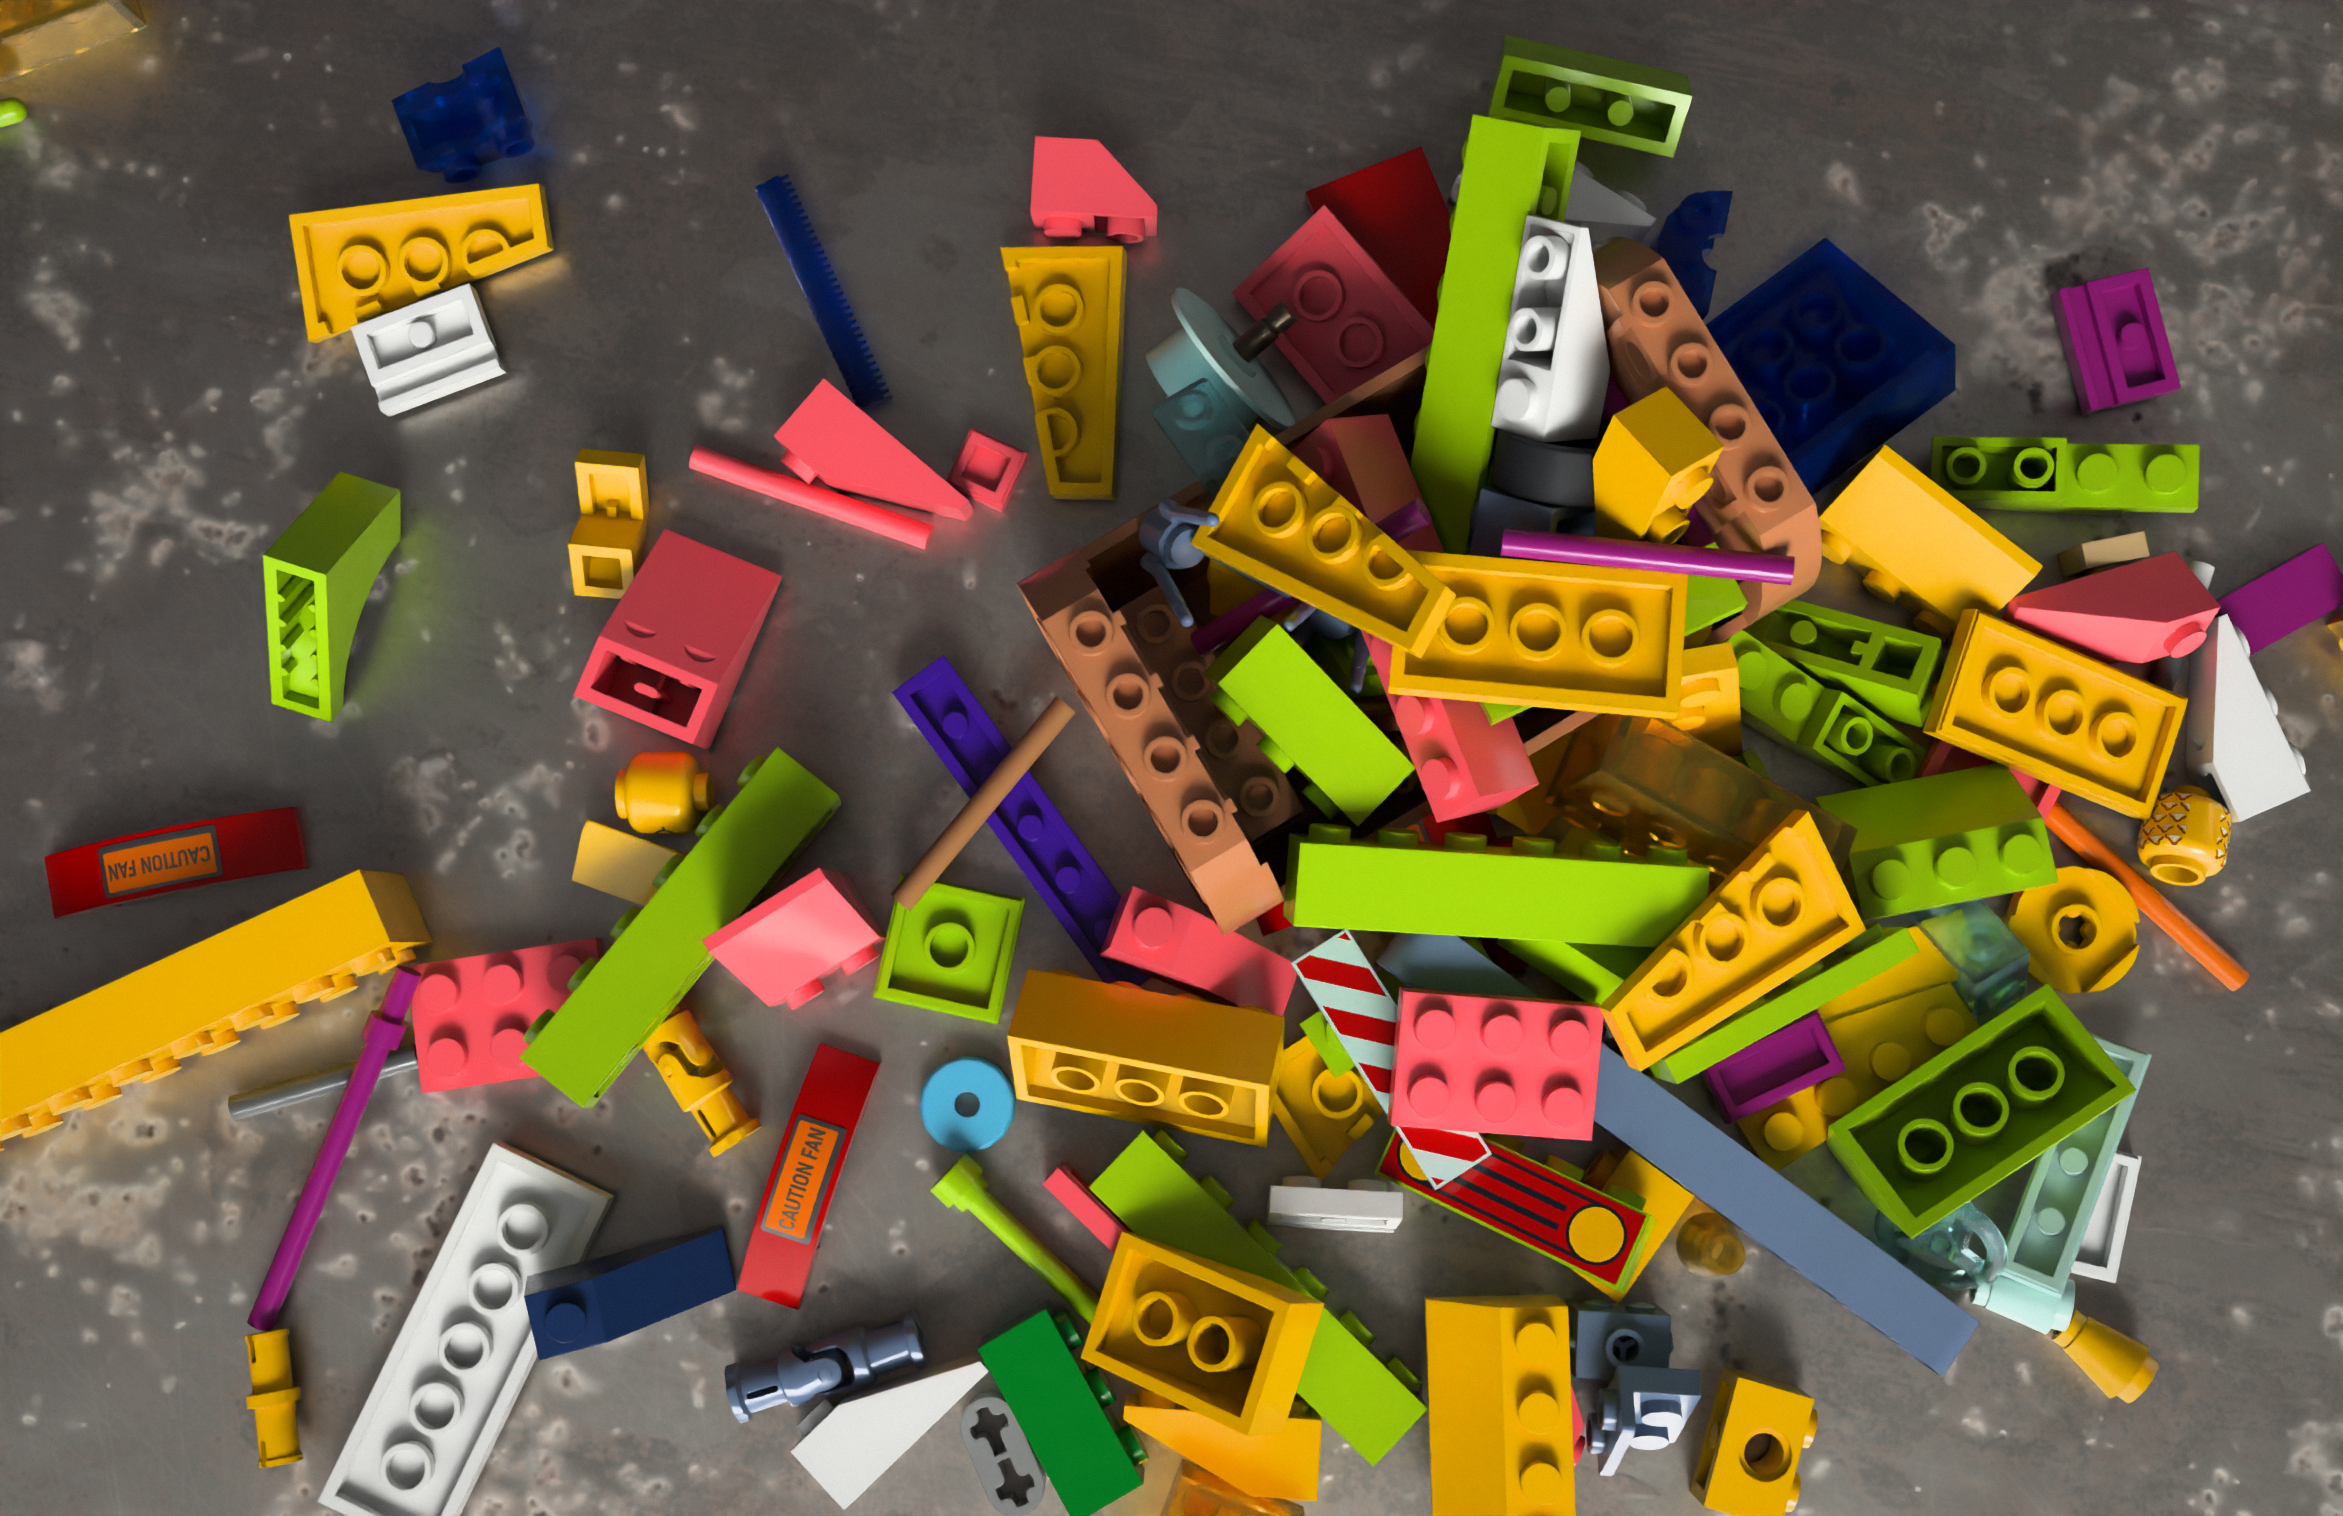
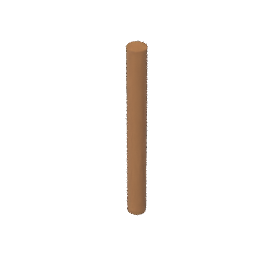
[891,696,1076,911]

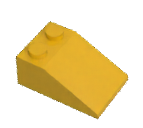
[1081,1231,1324,1436]

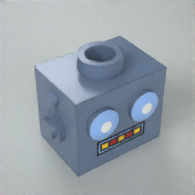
[1565,1298,1674,1380]

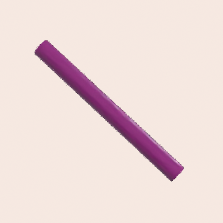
[1190,498,1432,657]
[1500,527,1795,585]

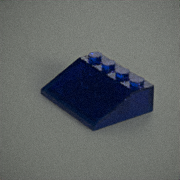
[1705,238,1956,497]

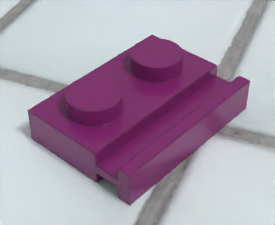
[2050,268,2181,415]

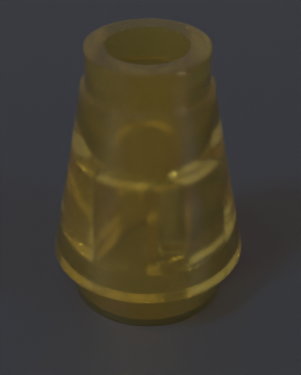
[1676,1212,1745,1278]

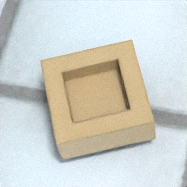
[2057,531,2150,578]

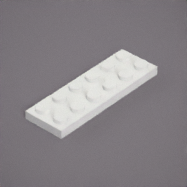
[317,1141,615,1516]

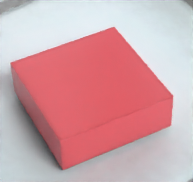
[946,427,1029,513]

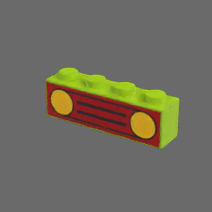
[1374,1129,1657,1294]

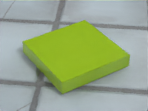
[873,872,1027,1024]

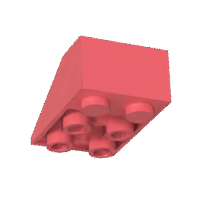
[573,529,782,751]

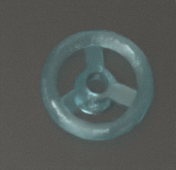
[1874,1201,2008,1290]

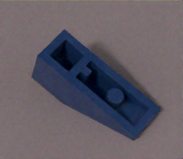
[524,1225,736,1361]

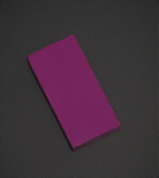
[2214,542,2343,655]
[1700,1010,1847,1124]

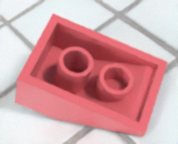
[702,867,887,1010]

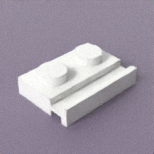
[350,283,507,417]
[1265,1176,1403,1233]

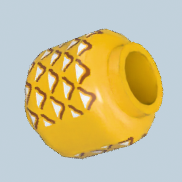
[2136,785,2232,886]

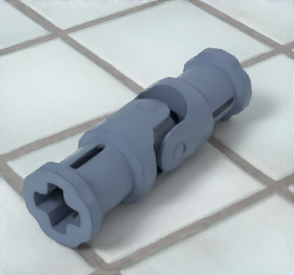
[724,1309,930,1423]

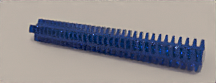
[755,174,893,411]

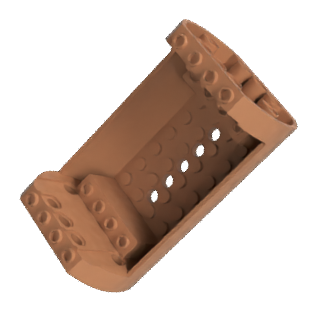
[1016,237,1822,936]

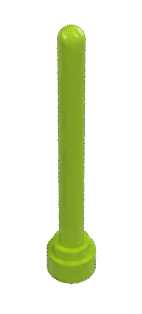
[930,1152,1100,1325]

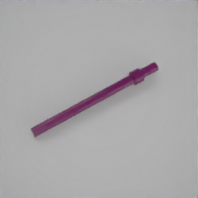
[247,965,422,1331]

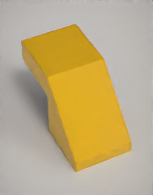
[568,448,650,599]

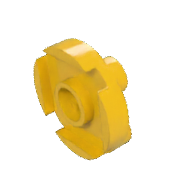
[1999,866,2140,994]

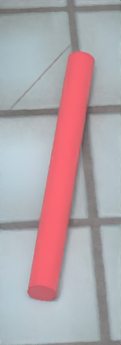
[689,445,934,550]

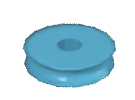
[919,1055,1016,1153]

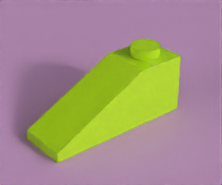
[1743,599,1944,728]

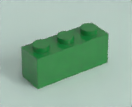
[977,1299,1149,1516]

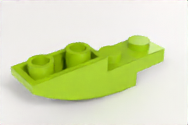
[1930,437,2200,517]
[1719,629,1928,789]

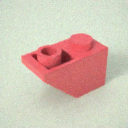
[1030,136,1158,243]

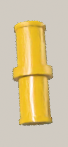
[244,1328,303,1468]

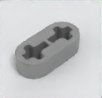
[960,1390,1047,1516]

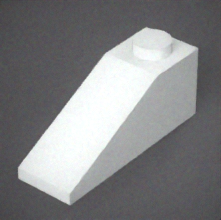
[790,1352,989,1510]

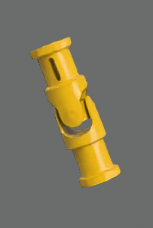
[642,1004,762,1157]

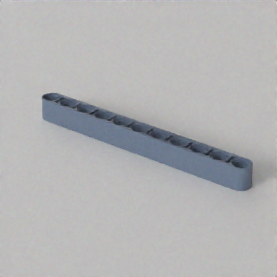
[1376,932,1980,1377]

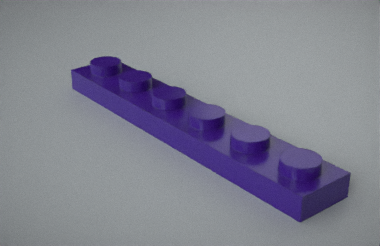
[892,655,1152,986]

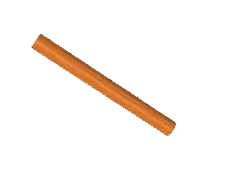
[2044,801,2250,991]

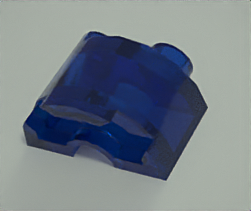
[391,47,535,183]
[1649,191,1733,320]

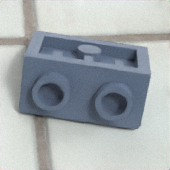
[1586,1365,1701,1476]

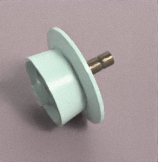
[1145,288,1298,448]

